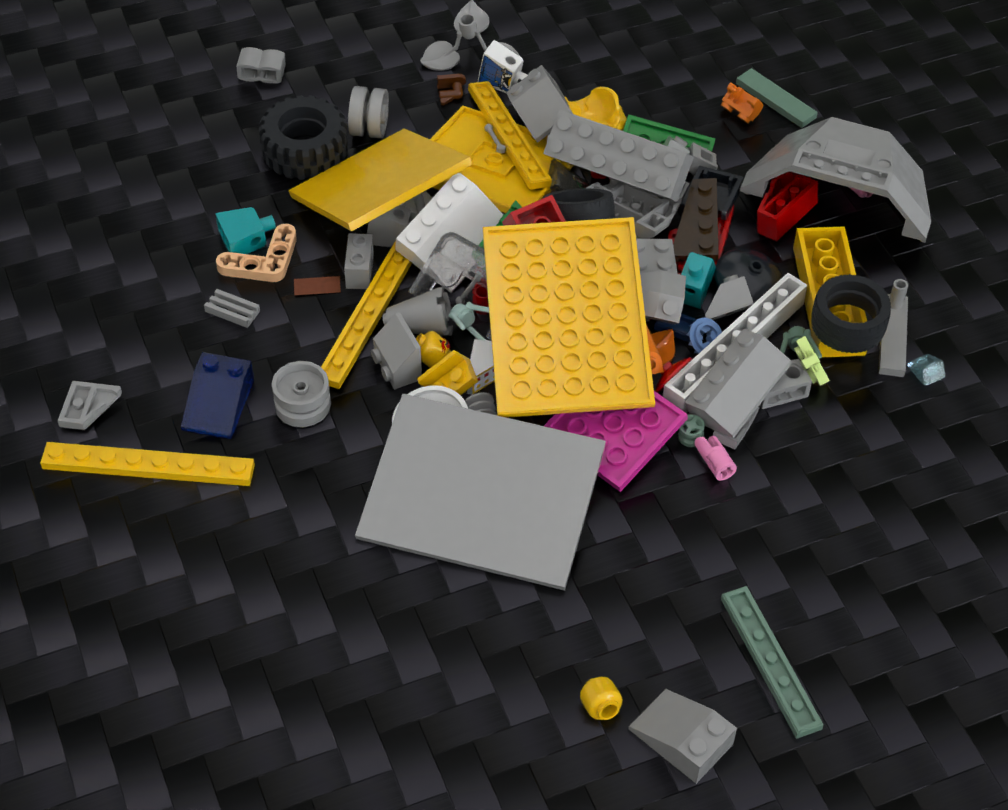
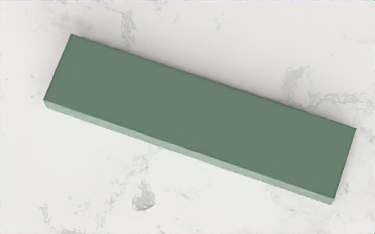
[736,68,818,128]

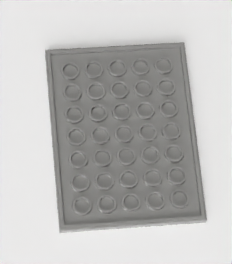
[355,394,606,591]

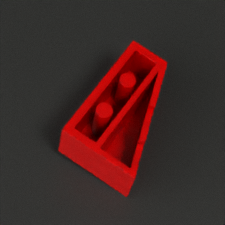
[757,171,818,241]

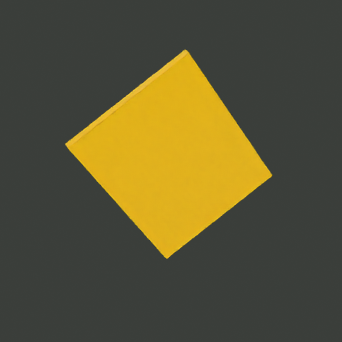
[483,217,655,417]

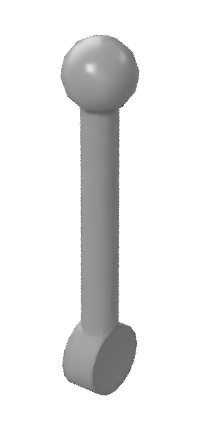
[484,124,506,153]
[455,272,483,304]

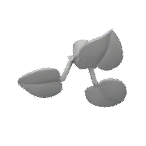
[420,0,520,71]

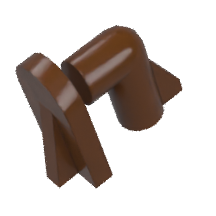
[437,74,466,105]

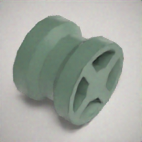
[678,414,705,447]

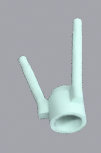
[449,302,489,340]

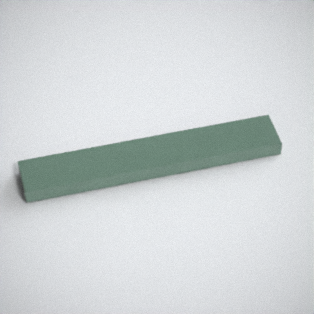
[721,586,824,739]

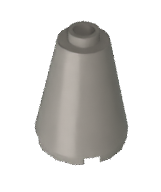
[383,287,453,337]

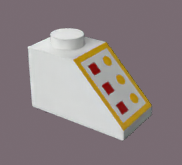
[467,339,495,394]

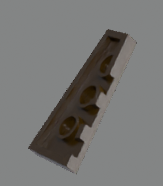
[673,178,719,262]

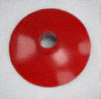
[655,357,692,394]

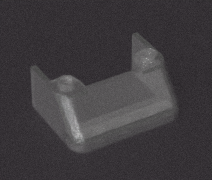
[408,232,491,341]

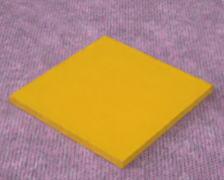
[430,106,573,213]
[288,129,472,231]

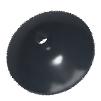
[714,248,783,303]

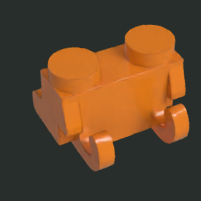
[721,83,763,124]

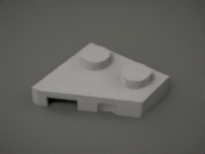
[58,381,122,430]

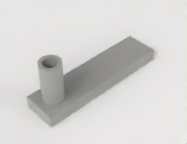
[879,279,908,377]

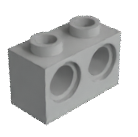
[344,233,374,289]
[760,359,812,409]

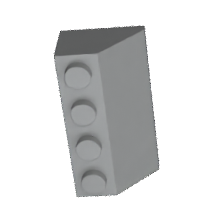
[684,328,792,438]

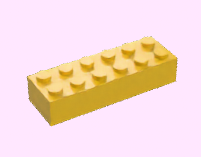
[793,227,867,357]

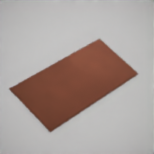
[294,276,341,295]

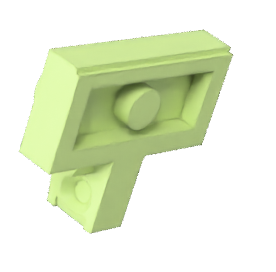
[794,336,830,386]

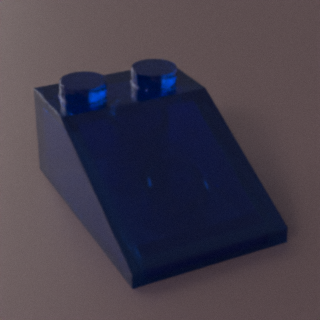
[181,352,254,439]

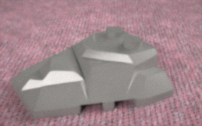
[587,178,690,239]

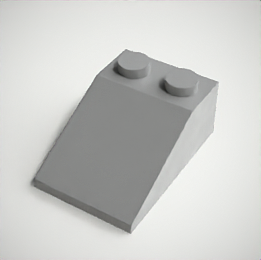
[506,65,573,143]
[629,689,737,784]

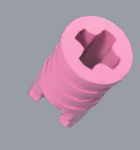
[694,436,737,481]

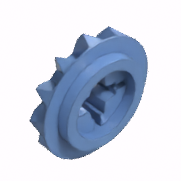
[687,318,722,353]

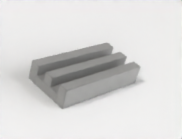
[204,289,260,328]

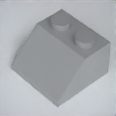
[371,312,422,390]

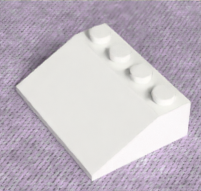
[395,172,503,293]

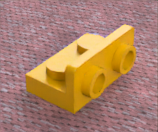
[417,350,478,395]

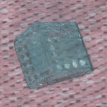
[907,354,945,385]

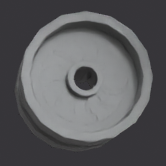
[348,86,389,139]
[271,361,331,427]

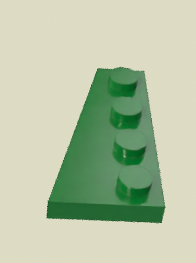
[623,114,716,152]

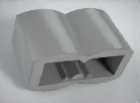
[236,47,286,84]

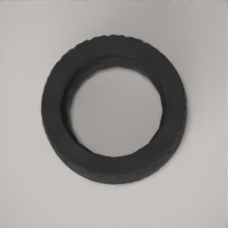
[542,188,615,222]
[811,274,891,353]

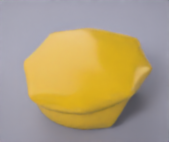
[565,87,627,131]

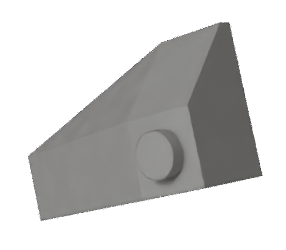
[640,270,686,325]

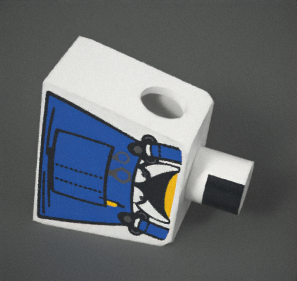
[478,40,528,93]

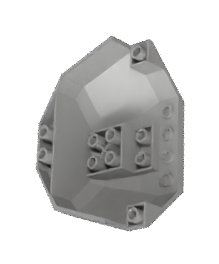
[740,117,931,243]

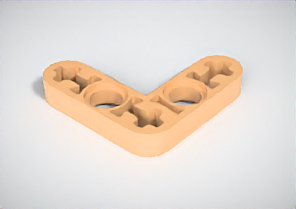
[216,224,297,282]

